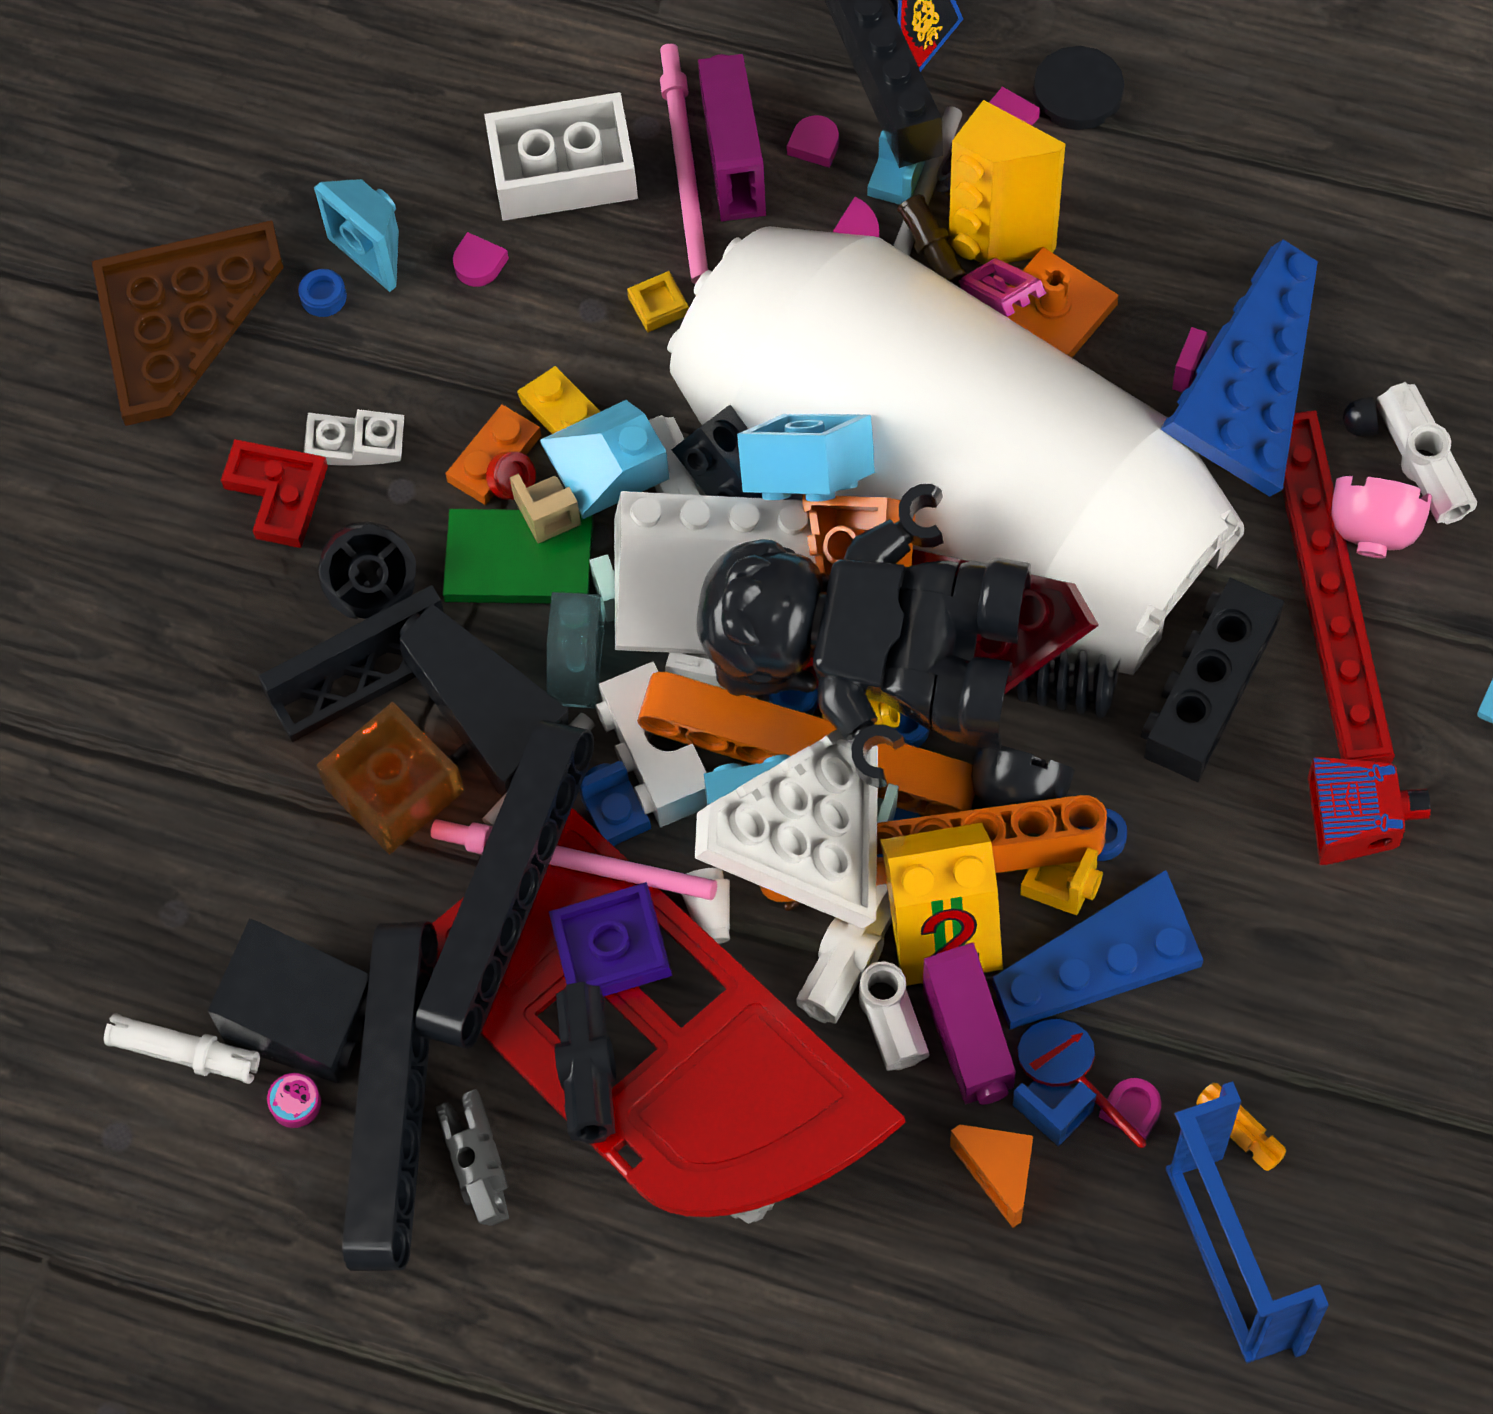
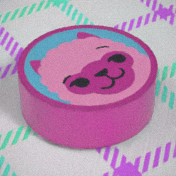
[267,1073,321,1128]

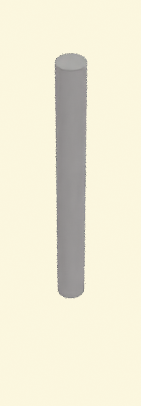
[894,106,962,256]

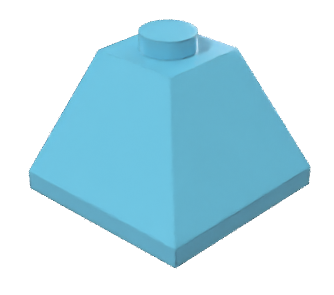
[314,179,399,292]
[540,400,669,519]

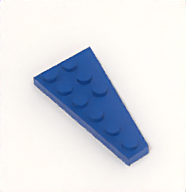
[1160,239,1318,497]

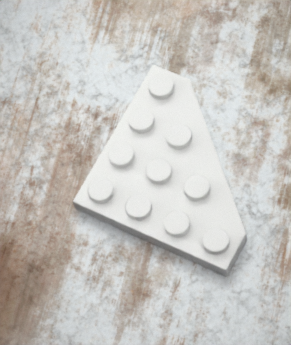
[695,730,878,929]

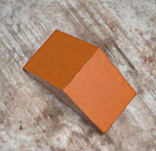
[950,1124,1033,1228]

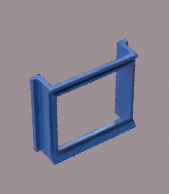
[1165,1081,1329,1364]

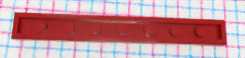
[1282,410,1395,763]

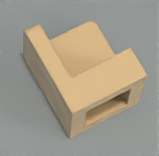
[510,473,581,544]

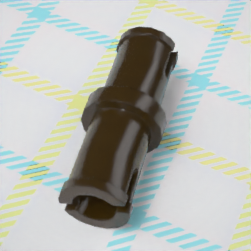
[897,194,967,284]

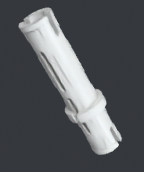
[104,1013,260,1084]

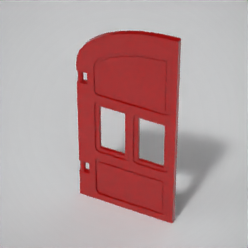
[432,808,906,1217]

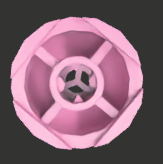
[1332,476,1432,558]

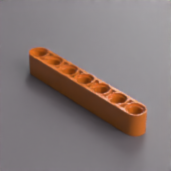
[637,672,975,816]
[760,795,1107,902]

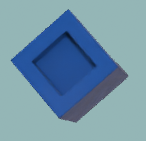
[1013,1081,1097,1147]

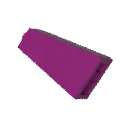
[698,54,766,222]

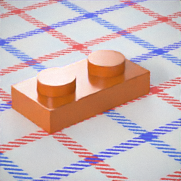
[446,404,541,505]

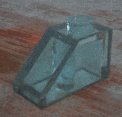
[546,592,605,708]

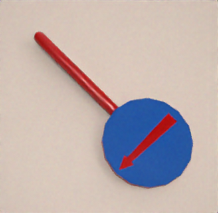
[1018,1019,1147,1148]

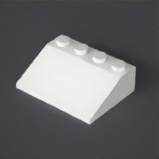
[614,491,816,654]

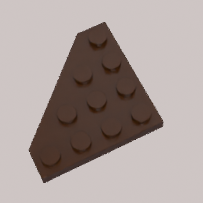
[92,220,284,426]

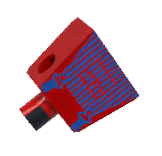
[1307,757,1431,865]

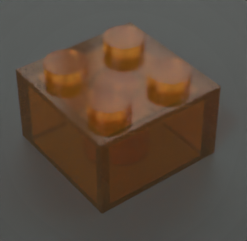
[317,702,464,855]

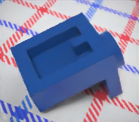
[579,761,651,846]

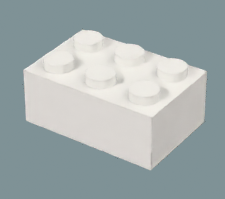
[484,92,638,221]

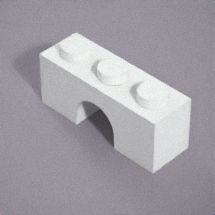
[595,661,707,828]

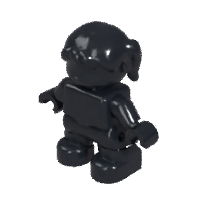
[697,484,1032,788]

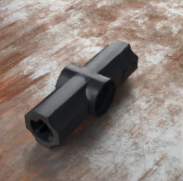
[555,982,617,1144]

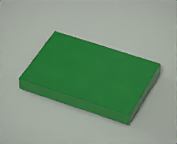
[443,509,594,604]

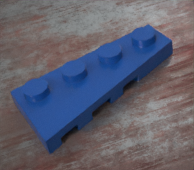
[992,870,1203,1030]

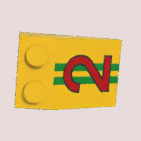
[881,823,1003,986]

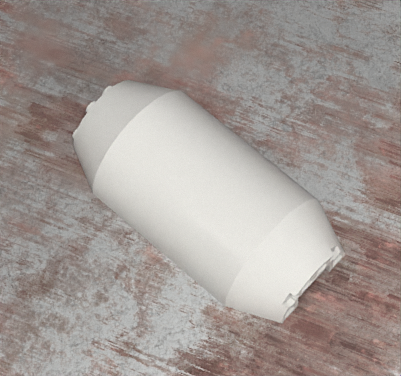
[667,226,1244,675]

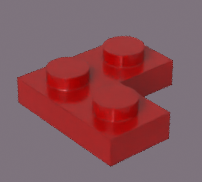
[221,439,328,548]

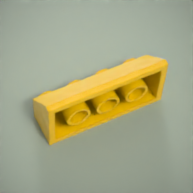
[948,100,1066,265]

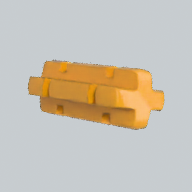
[1196,1082,1286,1171]

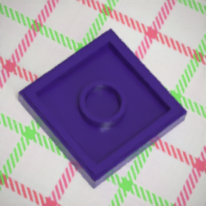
[549,882,672,997]

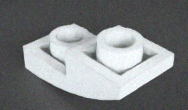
[304,409,404,466]

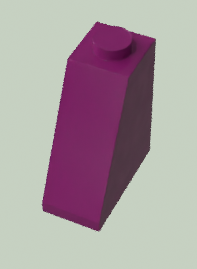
[923,942,1016,1105]

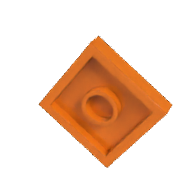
[1007,247,1119,358]

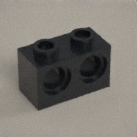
[671,405,762,498]

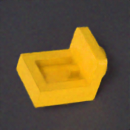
[1020,848,1103,916]

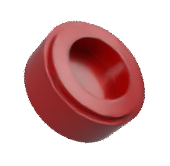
[486,452,536,500]

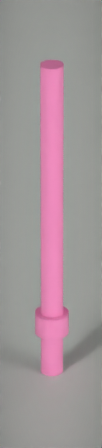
[660,44,708,284]
[431,819,717,900]

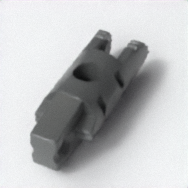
[436,1089,509,1226]

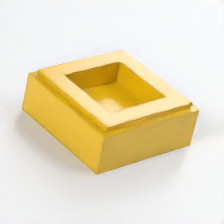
[627,271,689,333]

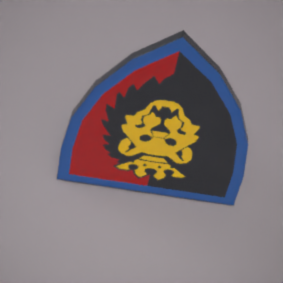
[891,0,963,72]

